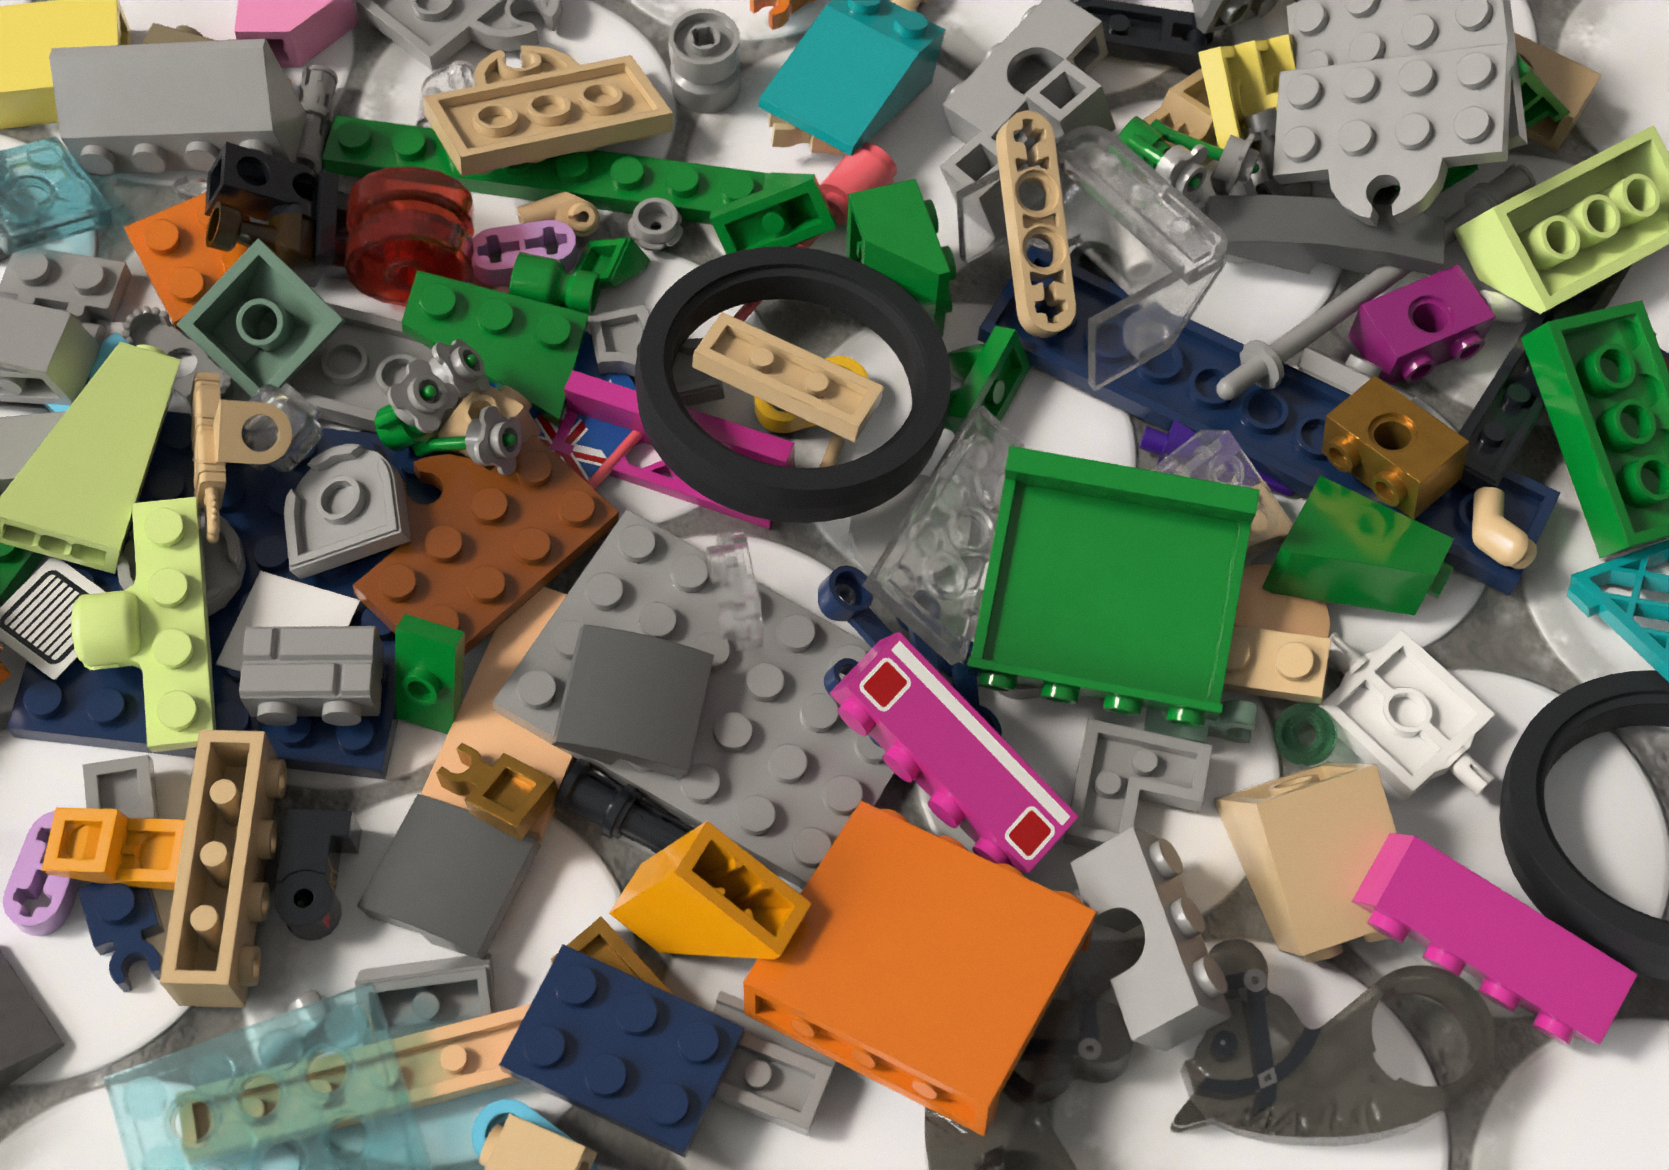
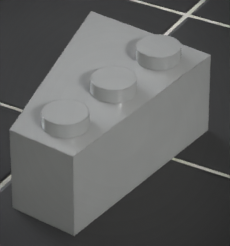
[0,296,101,406]

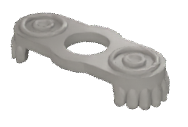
[122,306,233,404]

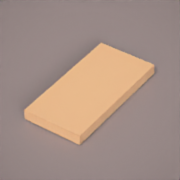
[421,587,576,841]

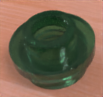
[1274,703,1338,766]

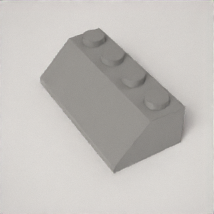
[49,39,307,175]

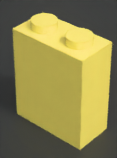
[0,0,131,129]

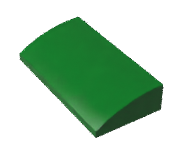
[1521,300,1669,559]

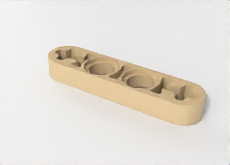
[996,110,1076,338]

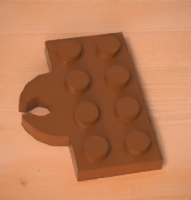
[353,434,619,656]

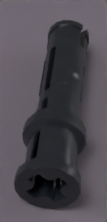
[554,759,694,853]

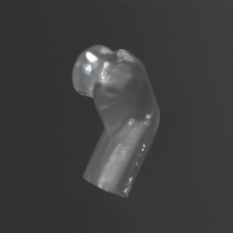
[416,60,475,128]

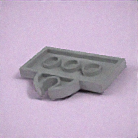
[355,0,563,72]
[1273,43,1512,227]

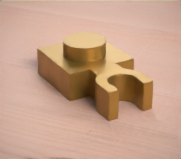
[436,742,559,841]

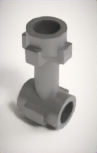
[1242,107,1311,197]

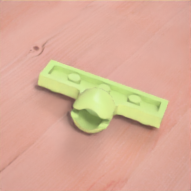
[71,497,216,752]

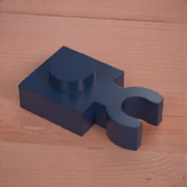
[77,883,165,993]

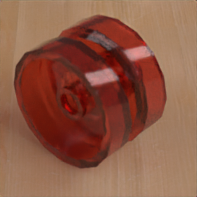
[345,166,475,306]

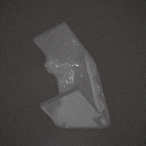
[956,126,1228,391]

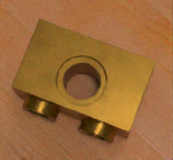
[1321,376,1469,520]

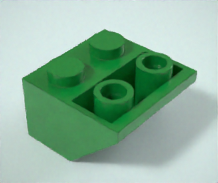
[846,179,956,337]

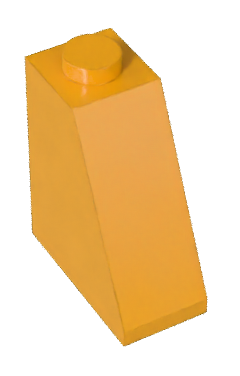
[609,821,812,960]

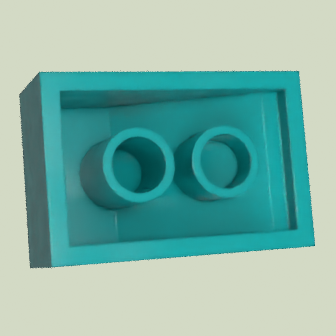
[758,0,946,156]

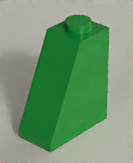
[1262,475,1454,616]

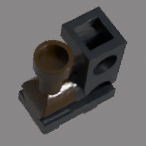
[205,141,363,288]

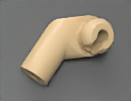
[516,192,600,237]
[1472,487,1537,569]

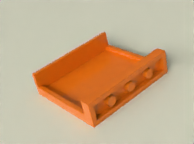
[743,801,1097,1136]

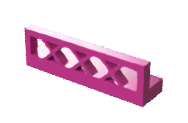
[550,370,795,529]

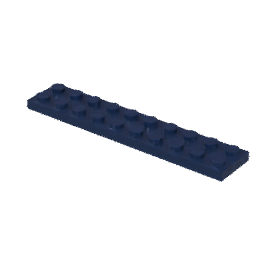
[977,245,1560,596]

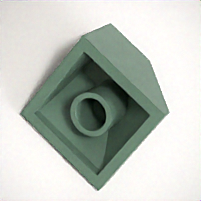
[176,238,346,403]

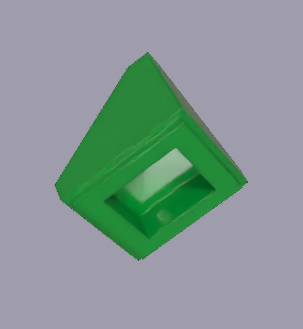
[573,237,651,288]

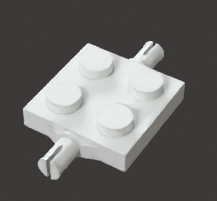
[1314,630,1496,801]

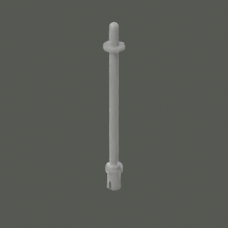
[1216,164,1536,401]

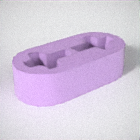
[469,220,578,286]
[2,811,83,936]

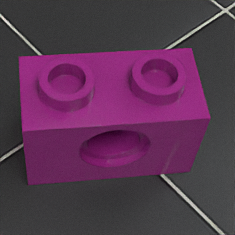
[1348,264,1496,385]

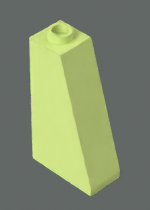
[0,341,181,574]

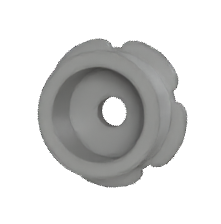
[628,198,683,251]

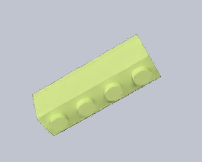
[1453,125,1669,314]

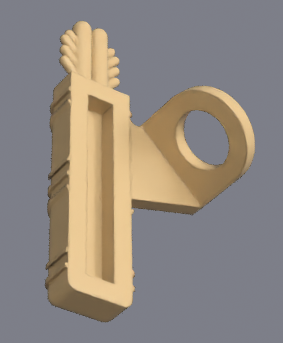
[189,372,292,544]

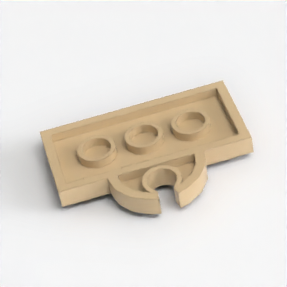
[423,45,673,176]

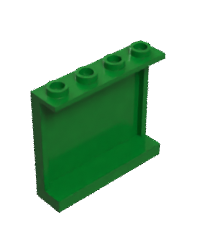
[967,446,1260,728]

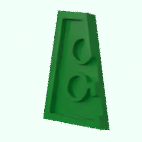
[401,270,589,428]

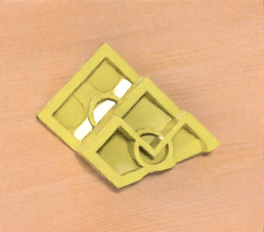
[1198,34,1296,151]

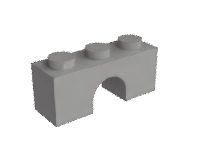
[943,0,1108,144]
[940,59,1116,235]
[1070,826,1232,1051]

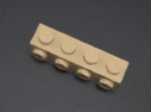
[159,730,287,1008]

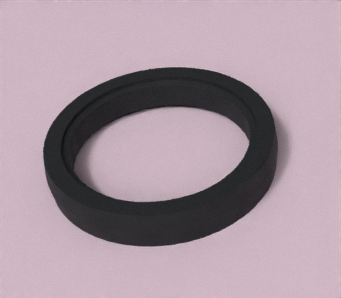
[635,246,951,523]
[1499,670,1669,981]

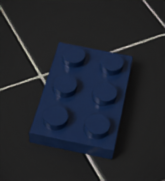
[499,944,745,1158]

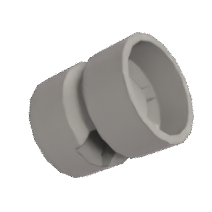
[669,9,741,114]

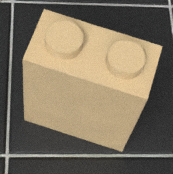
[1214,762,1397,962]

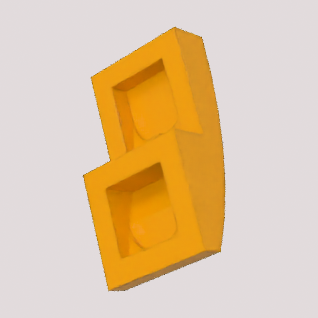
[42,807,185,890]

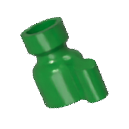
[509,252,600,316]

